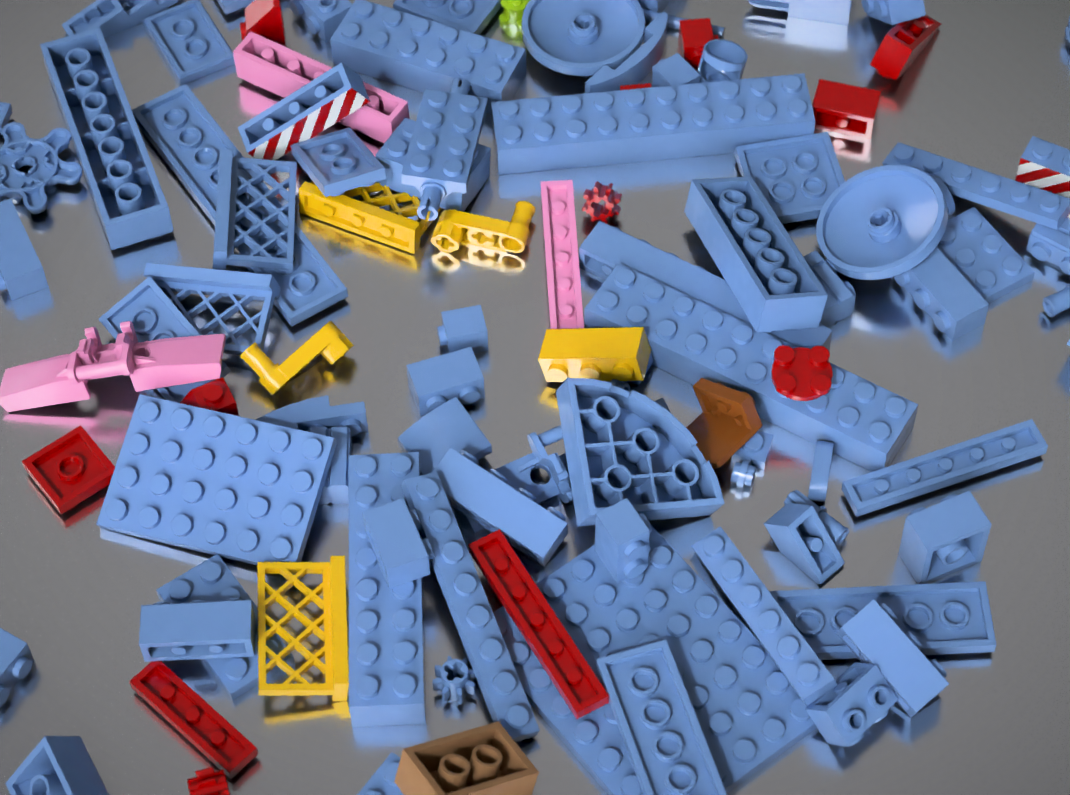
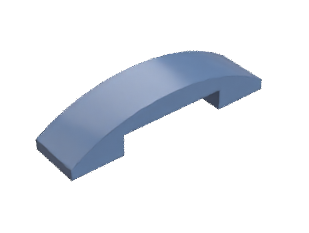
[585,11,668,93]

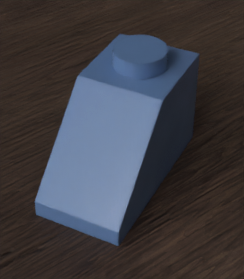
[764,503,845,584]

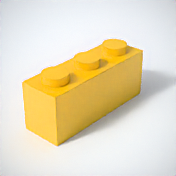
[538,327,651,382]

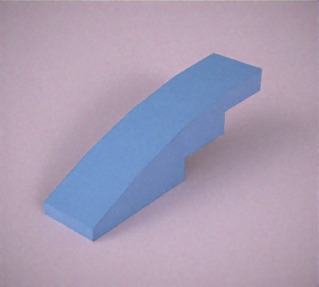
[62,0,179,38]

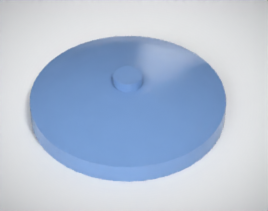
[522,0,645,76]
[816,165,948,280]

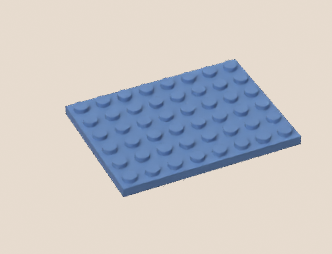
[493,524,817,795]

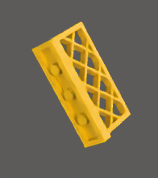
[299,181,442,254]
[257,556,349,701]

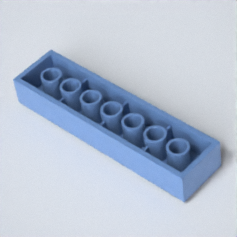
[40,27,174,250]
[349,452,426,727]

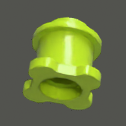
[499,0,529,29]

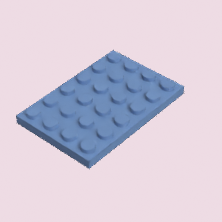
[96,394,337,565]

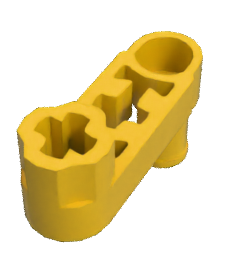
[431,201,535,253]
[240,321,354,396]

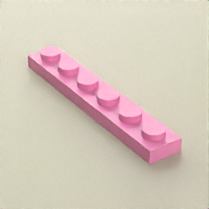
[540,180,584,329]

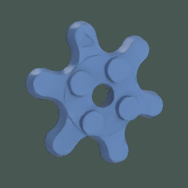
[0,122,83,214]

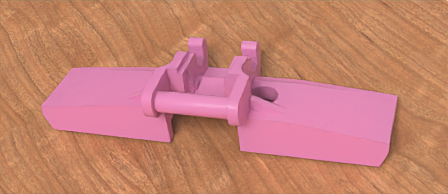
[0,321,226,412]

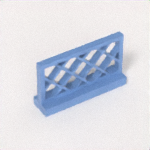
[212,149,297,270]
[144,263,281,355]

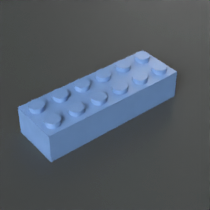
[330,0,527,114]
[684,176,828,332]

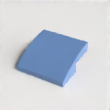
[398,397,492,475]

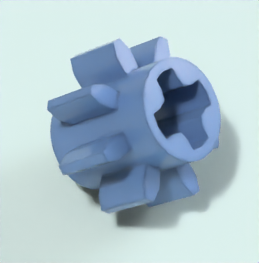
[432,656,477,704]

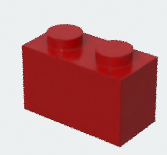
[812,79,881,140]

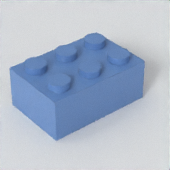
[375,117,491,212]

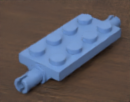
[401,78,488,221]

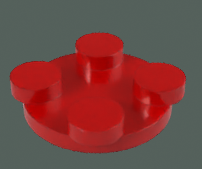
[771,345,833,401]

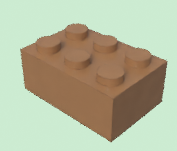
[394,721,539,795]

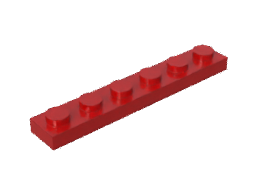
[468,529,609,719]

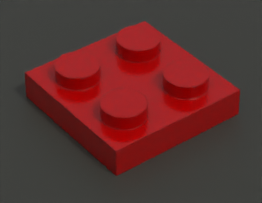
[22,425,115,514]

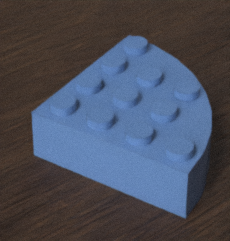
[556,378,725,527]

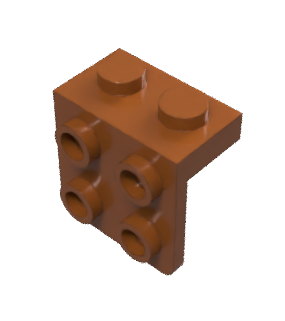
[686,378,762,469]

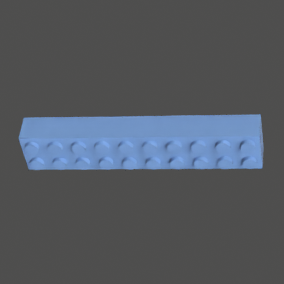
[491,73,815,175]
[584,263,918,472]

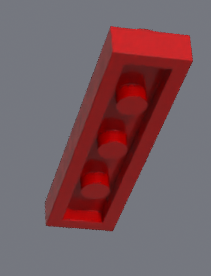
[129,661,258,779]

